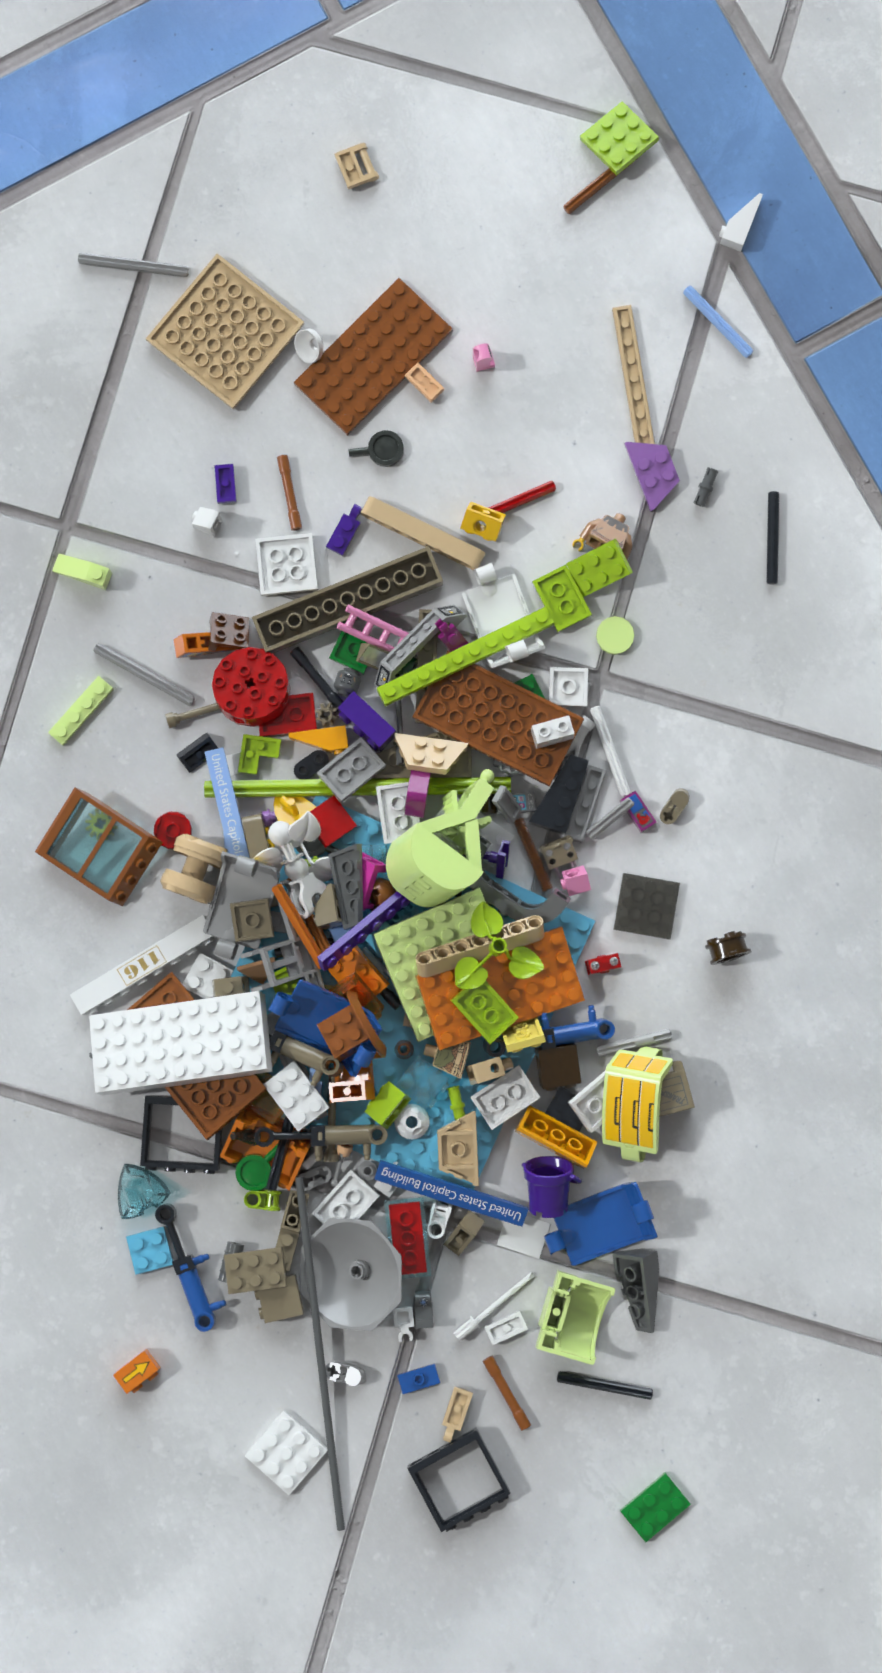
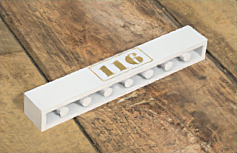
[70,915,215,1016]

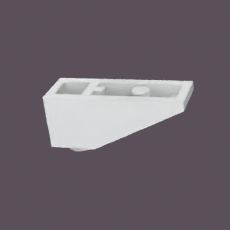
[719,193,763,252]

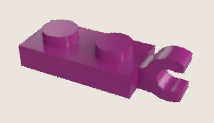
[435,619,469,652]

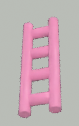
[337,605,409,652]

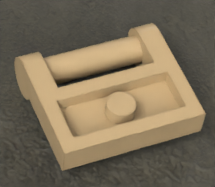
[334,143,379,190]

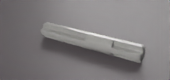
[597,1029,672,1057]

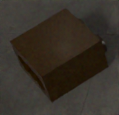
[535,1043,581,1091]

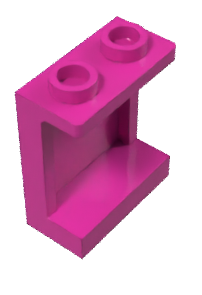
[362,852,386,911]

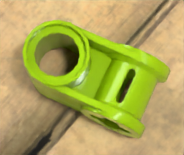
[244,1190,282,1211]

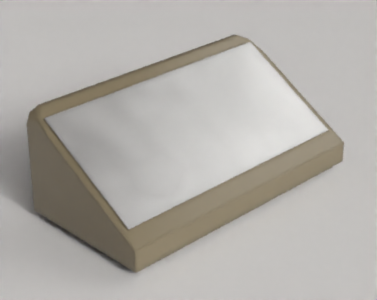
[356,643,390,670]

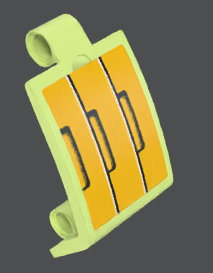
[602,1046,673,1162]

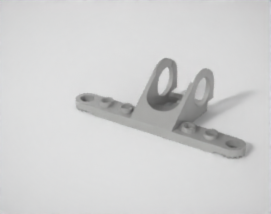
[240,880,325,992]

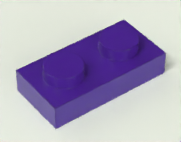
[214,464,237,504]

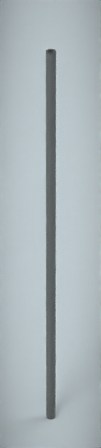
[295,1176,345,1531]

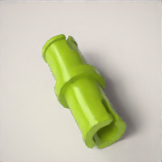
[447,1085,465,1120]

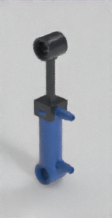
[483,1005,615,1057]
[155,1203,226,1332]

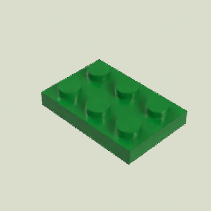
[620,1472,691,1543]

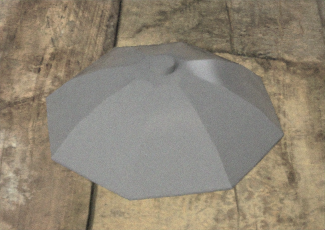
[300,1218,402,1331]

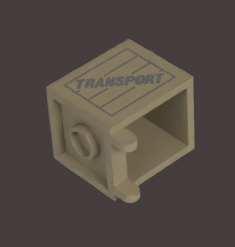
[659,1061,695,1117]

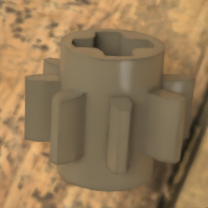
[315,702,339,726]

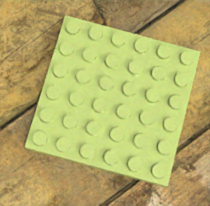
[373,888,486,1042]

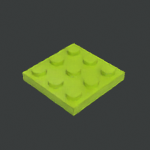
[580,101,659,176]

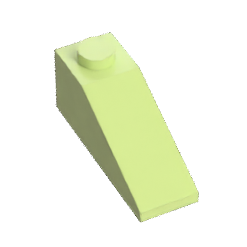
[52,554,112,591]

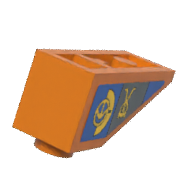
[173,632,237,658]

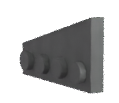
[328,844,363,930]

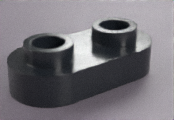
[294,750,329,779]

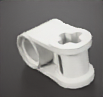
[427,1200,452,1239]

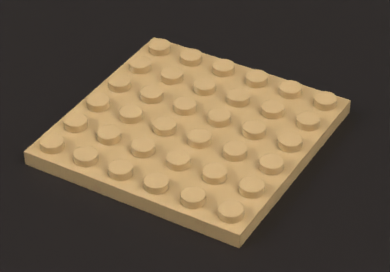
[146,254,304,410]

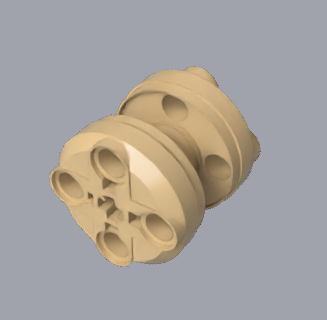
[160,834,228,904]

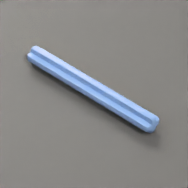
[683,285,753,358]

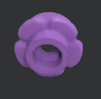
[262,809,276,827]

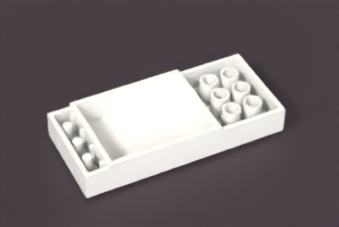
[89,991,272,1096]

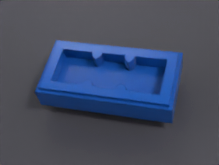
[397,1363,440,1394]

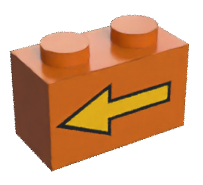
[113,1349,160,1394]

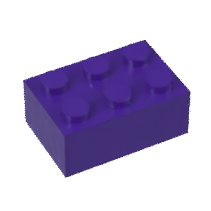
[338,691,396,752]

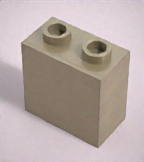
[254,1274,304,1324]

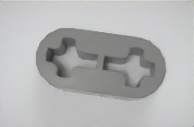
[298,1165,332,1191]

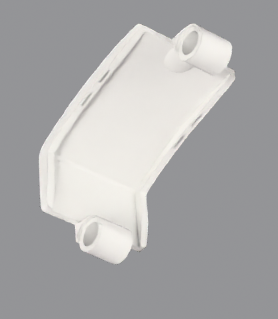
[462,563,545,668]

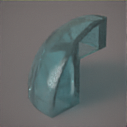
[118,1164,170,1219]

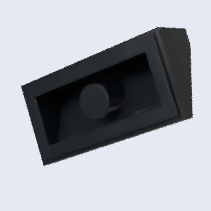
[177,733,218,773]

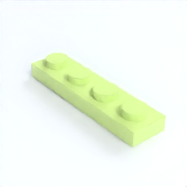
[48,676,113,746]

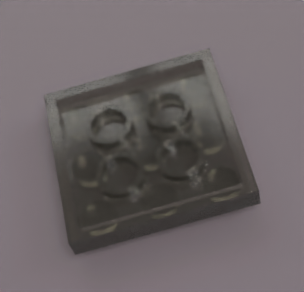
[613,873,680,940]

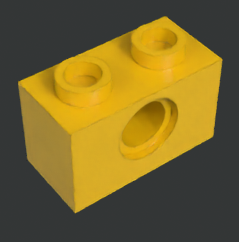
[460,502,506,542]

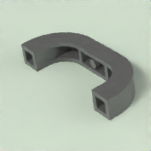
[462,835,571,923]

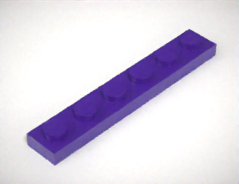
[317,891,410,971]

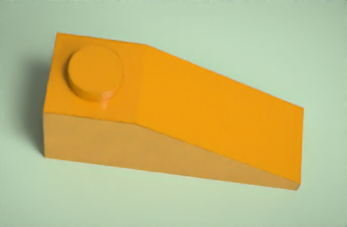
[288,725,349,755]

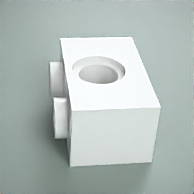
[531,715,575,749]

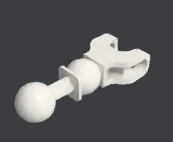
[268,821,327,919]

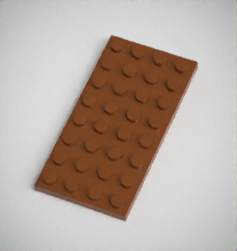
[294,278,453,436]
[412,650,584,787]
[127,972,267,1140]

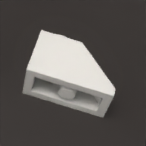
[191,507,222,537]

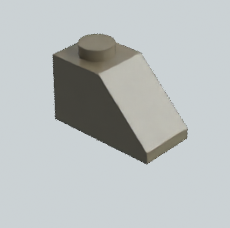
[313,883,343,930]
[443,1210,485,1256]

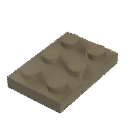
[224,1247,287,1294]

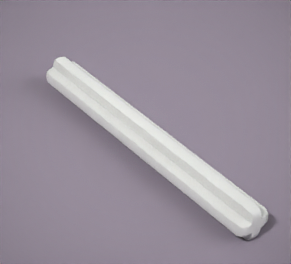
[590,706,631,797]

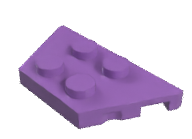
[624,442,680,512]

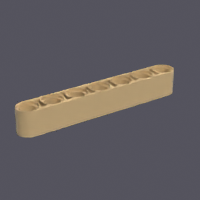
[360,496,485,570]
[415,915,544,978]

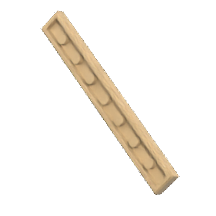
[612,305,655,444]

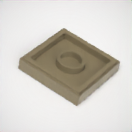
[230,898,275,942]

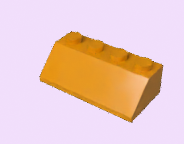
[515,1105,597,1169]

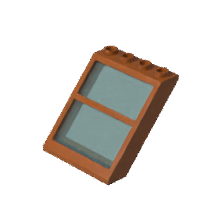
[35,787,163,906]

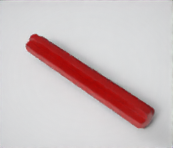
[488,481,556,513]

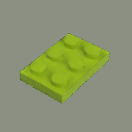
[566,538,633,597]
[532,564,592,632]
[450,981,519,1044]

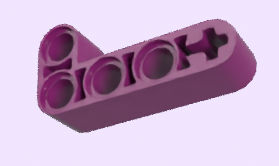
[404,770,431,818]

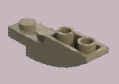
[275,1190,310,1272]

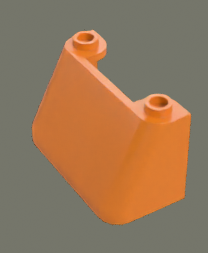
[220,1105,311,1191]

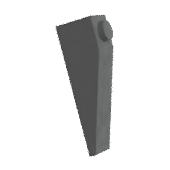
[612,1248,659,1333]

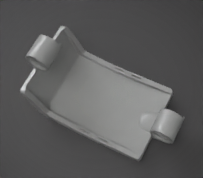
[203,851,280,960]

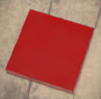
[310,795,357,848]

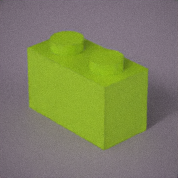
[364,1081,411,1130]

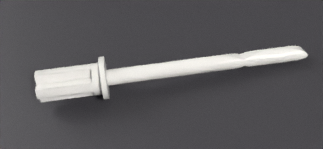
[454,1272,534,1342]

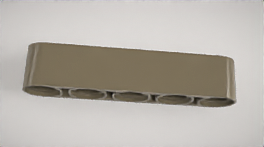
[242,813,279,907]

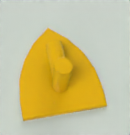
[274,796,316,825]

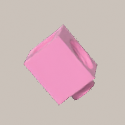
[560,865,591,896]

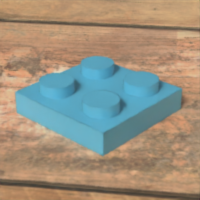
[126,1226,173,1275]

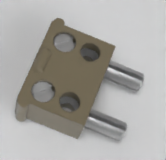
[539,835,578,879]

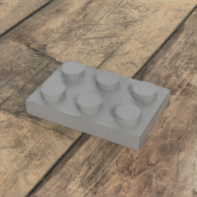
[317,737,386,803]

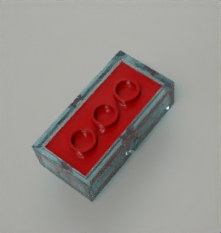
[384,1196,432,1279]

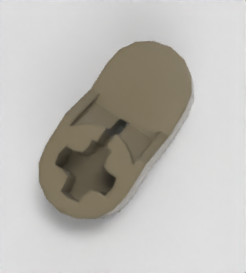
[660,788,690,824]

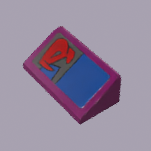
[620,791,656,833]

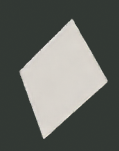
[497,1216,550,1259]

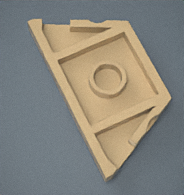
[394,733,468,775]
[437,1111,479,1186]

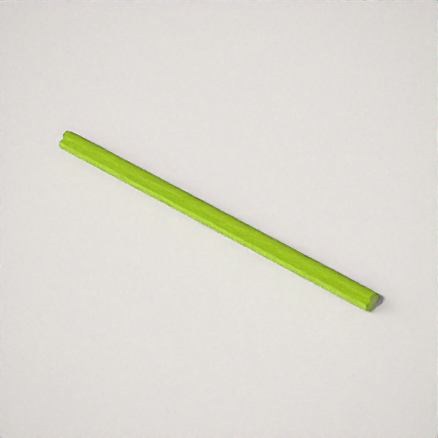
[204,777,511,798]

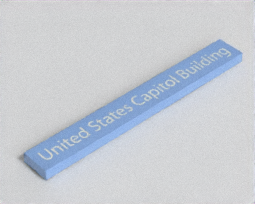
[205,747,250,858]

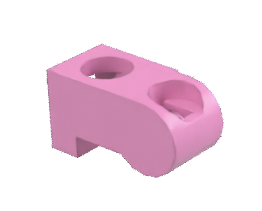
[473,343,495,372]

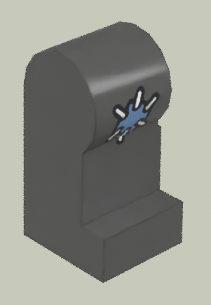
[415,1290,433,1329]

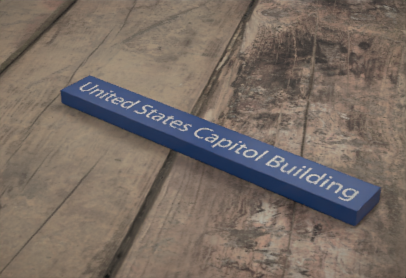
[374,1160,529,1227]

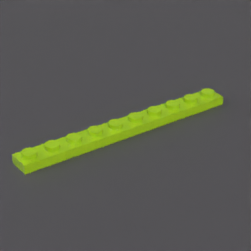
[376,607,554,707]

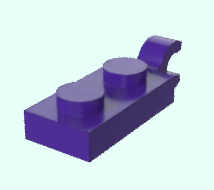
[326,504,362,556]

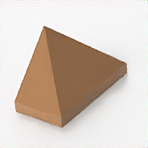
[237,957,276,984]

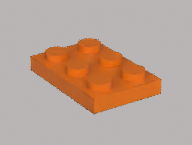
[327,946,389,1007]

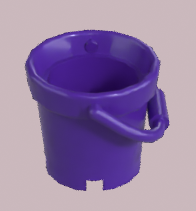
[522,1156,582,1218]

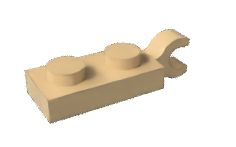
[442,1386,473,1442]

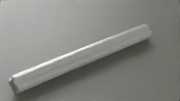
[78,253,189,277]
[93,643,195,706]

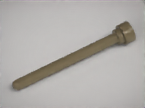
[165,703,220,729]
[323,1068,339,1162]

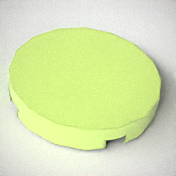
[596,616,634,655]

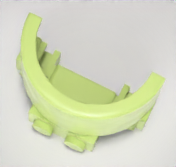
[535,1270,615,1365]

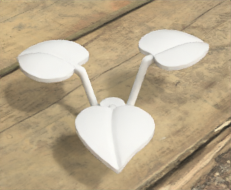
[252,811,333,882]

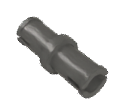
[693,467,718,507]

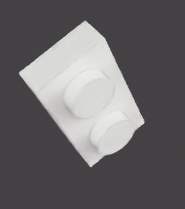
[484,1310,528,1346]

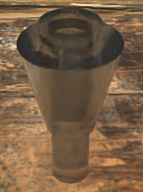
[230,1127,261,1146]

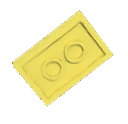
[502,1017,546,1053]

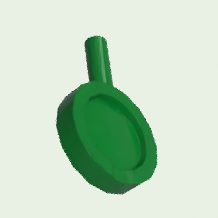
[235,1143,278,1191]

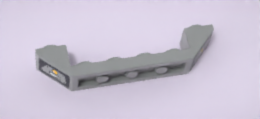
[374,605,467,687]

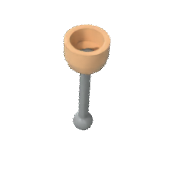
[331,1145,353,1186]

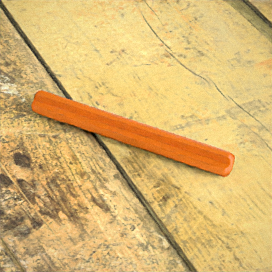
[272,884,322,969]

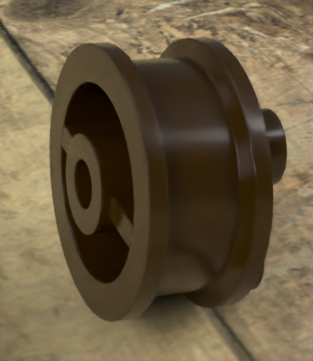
[705,931,752,965]

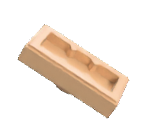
[405,363,444,403]

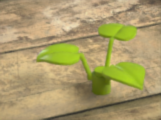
[455,901,544,990]

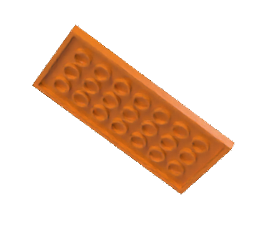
[415,926,585,1050]

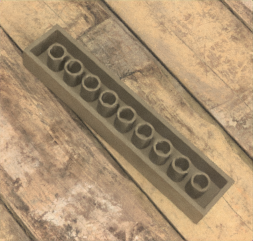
[252,546,443,654]

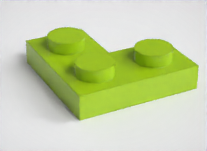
[238,734,282,775]

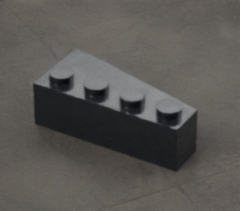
[528,755,589,835]

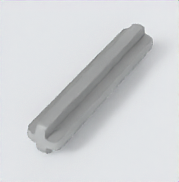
[586,797,634,839]

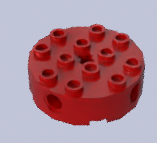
[212,647,290,727]

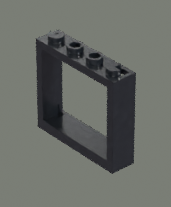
[140,1095,223,1174]
[407,1427,511,1532]

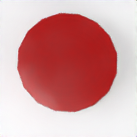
[154,811,192,850]

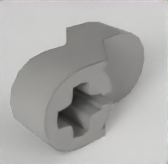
[326,1361,366,1386]

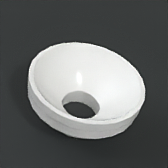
[294,328,324,363]
[394,1104,430,1140]

